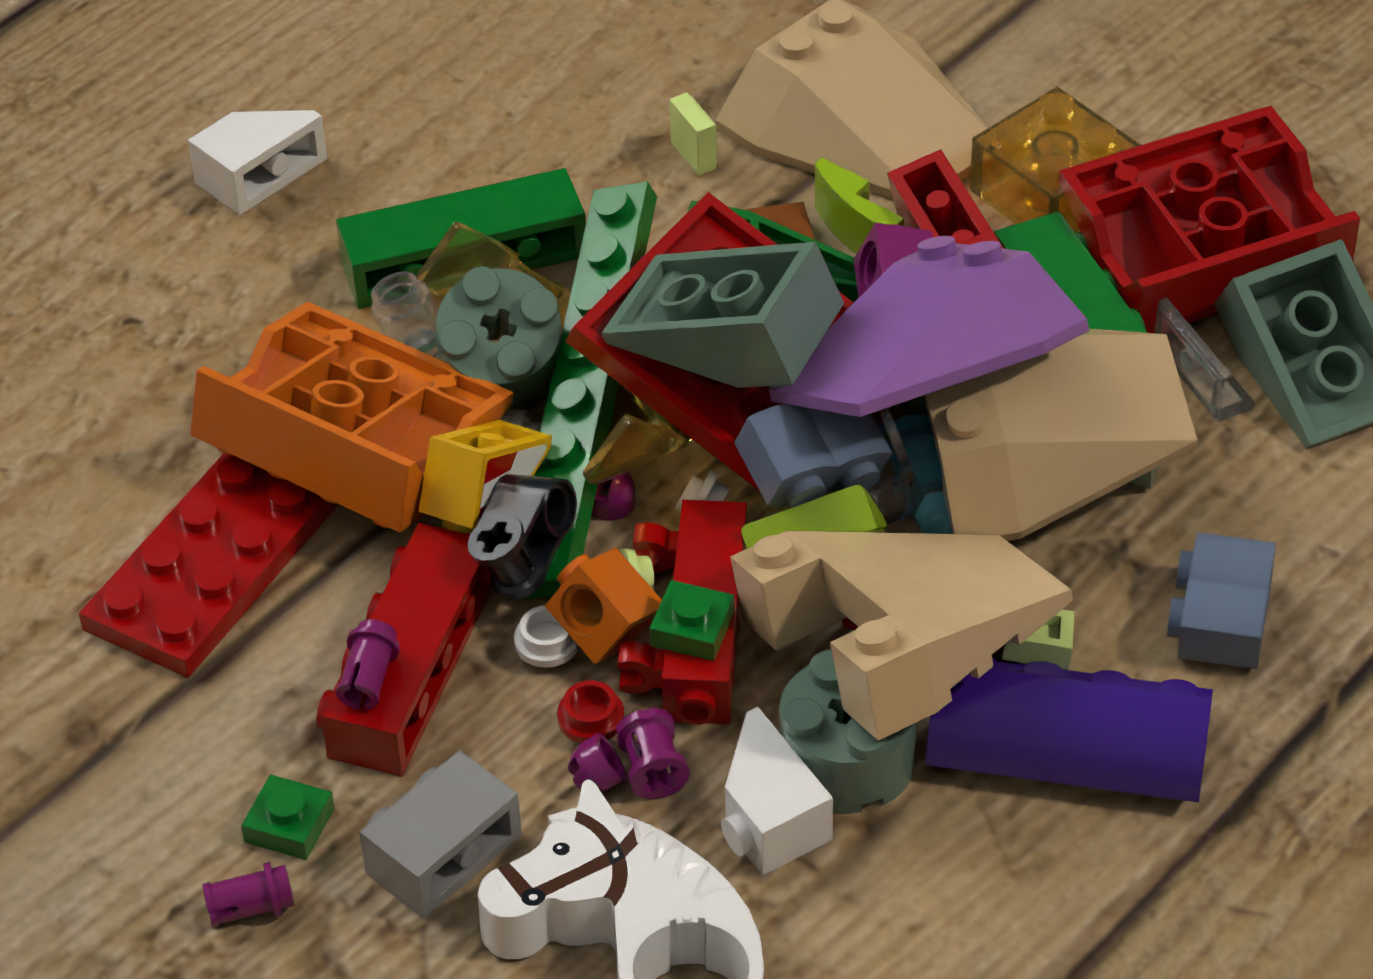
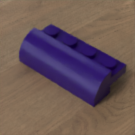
[925,658,1213,803]

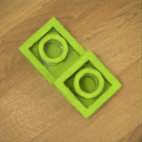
[815,157,904,254]

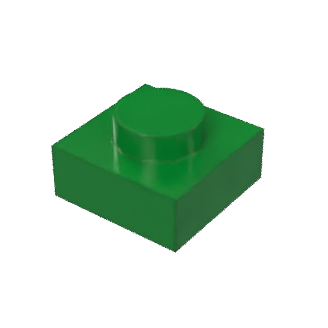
[649,580,735,661]
[241,774,335,860]

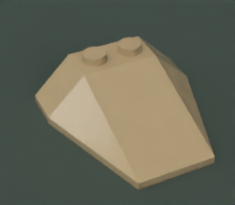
[715,0,1001,199]
[923,329,1198,541]

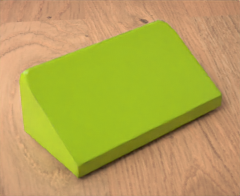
[741,485,888,549]

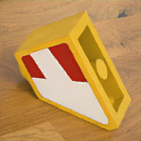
[419,420,552,534]

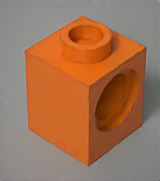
[545,547,662,665]

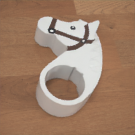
[478,780,764,979]

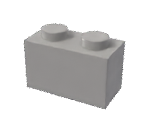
[359,750,522,919]

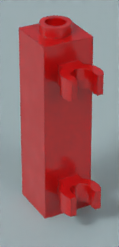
[617,499,747,725]

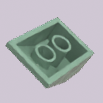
[1214,239,1373,449]
[601,242,844,388]

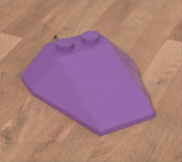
[768,236,1089,417]

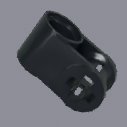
[467,474,577,600]

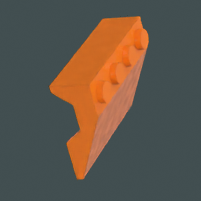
[190,301,514,533]

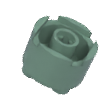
[436,266,561,410]
[779,650,916,814]

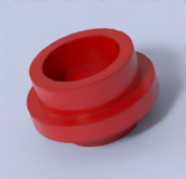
[557,680,625,743]

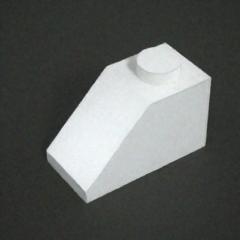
[188,110,327,216]
[721,707,833,876]

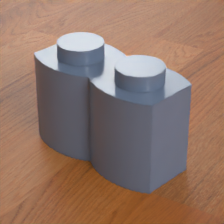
[734,404,892,508]
[1167,532,1276,669]

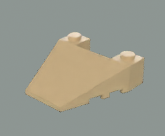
[730,531,1073,741]

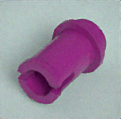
[336,619,400,710]
[202,862,295,927]

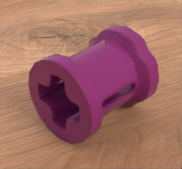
[616,708,690,799]

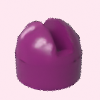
[592,465,636,521]
[567,733,627,792]

